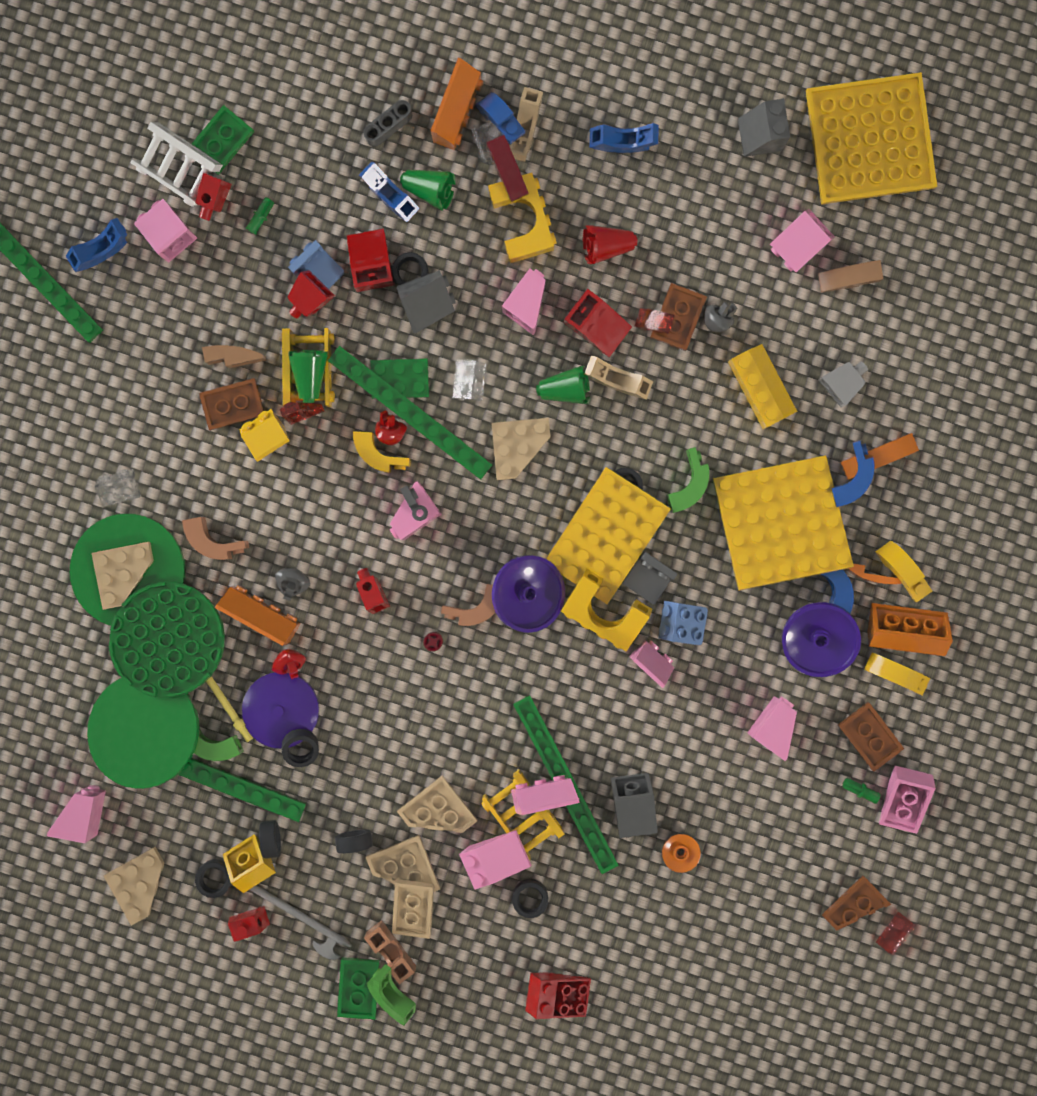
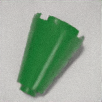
[400,170,456,211]
[288,350,328,403]
[536,366,590,404]

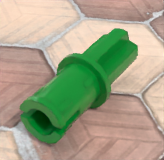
[245,197,274,235]
[842,778,881,804]

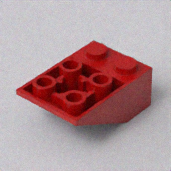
[346,228,395,292]
[564,289,632,358]
[525,972,591,1019]

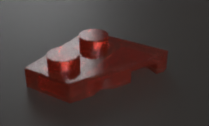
[280,402,325,425]

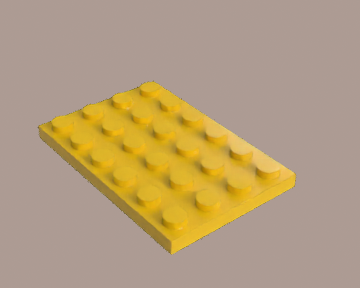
[546,467,671,605]

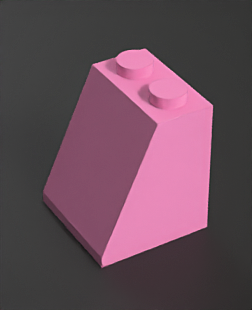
[134,199,197,263]
[770,209,835,272]
[502,269,546,335]
[390,481,442,540]
[747,696,797,761]
[47,785,106,843]

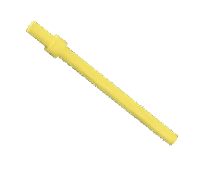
[206,676,253,742]

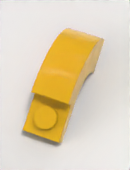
[353,431,411,473]
[875,541,932,602]
[864,652,930,696]

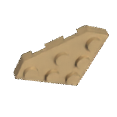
[492,418,550,480]
[92,542,154,610]
[397,775,478,833]
[366,835,440,892]
[104,847,164,926]

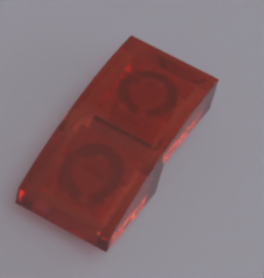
[634,308,675,334]

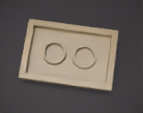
[392,879,434,939]

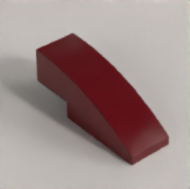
[486,135,529,202]

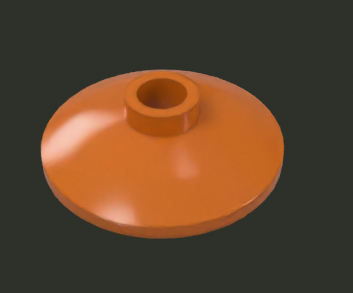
[662,834,701,873]

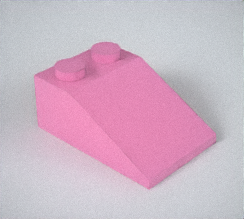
[629,640,675,688]
[879,766,936,834]
[459,830,532,890]

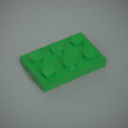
[192,105,255,175]
[370,358,429,399]
[337,957,380,1020]

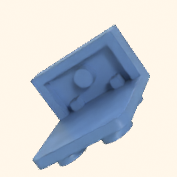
[288,240,344,289]
[658,601,708,645]

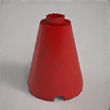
[582,225,638,265]

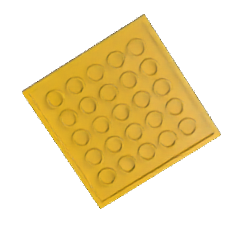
[806,72,937,205]
[713,455,854,591]

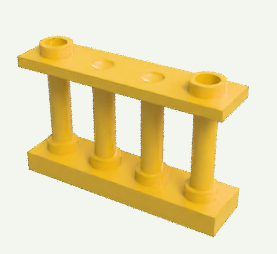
[282,328,335,408]
[481,769,565,860]

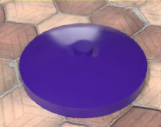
[492,555,565,633]
[782,602,861,677]
[242,672,319,749]

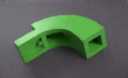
[666,447,709,513]
[194,727,244,761]
[367,964,416,1026]

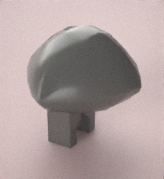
[704,302,738,332]
[275,568,311,601]

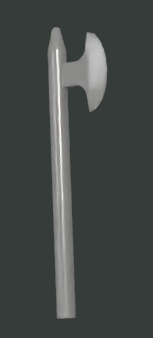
[250,885,352,960]

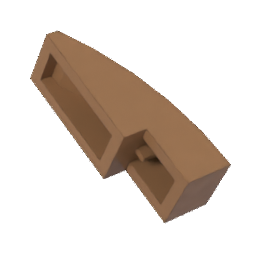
[818,260,883,293]
[202,345,267,368]

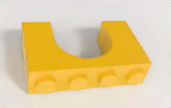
[488,172,557,264]
[561,569,652,651]

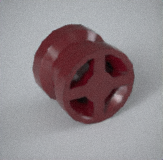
[423,632,443,652]

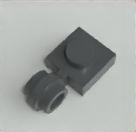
[400,486,428,521]

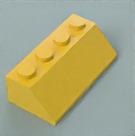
[728,344,798,429]

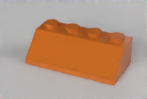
[431,57,483,150]
[215,585,301,646]
[867,603,953,656]

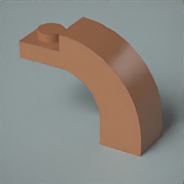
[182,517,249,560]
[441,583,495,626]

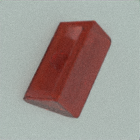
[876,912,916,955]

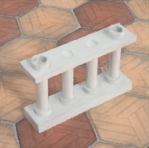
[130,122,223,207]

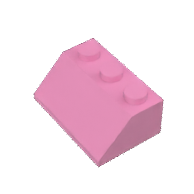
[511,775,580,815]

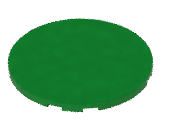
[70,514,186,626]
[109,582,225,698]
[87,678,199,789]

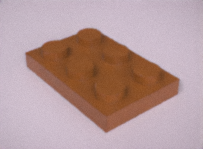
[650,283,707,351]
[199,378,264,431]
[838,702,904,772]

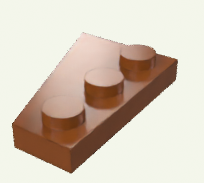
[822,876,891,931]

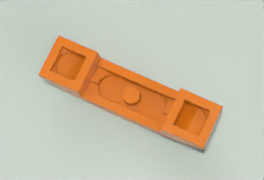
[840,433,919,480]
[845,564,902,584]

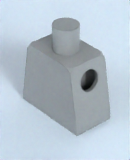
[818,361,868,407]

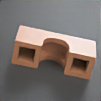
[364,920,416,984]

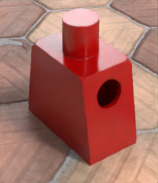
[195,173,232,221]
[287,270,335,319]
[356,568,390,614]
[228,906,270,942]

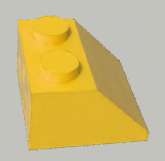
[239,409,290,462]
[223,834,276,893]

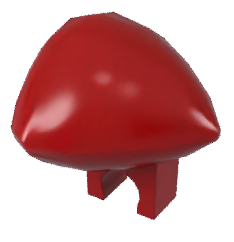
[375,410,407,446]
[271,649,306,679]

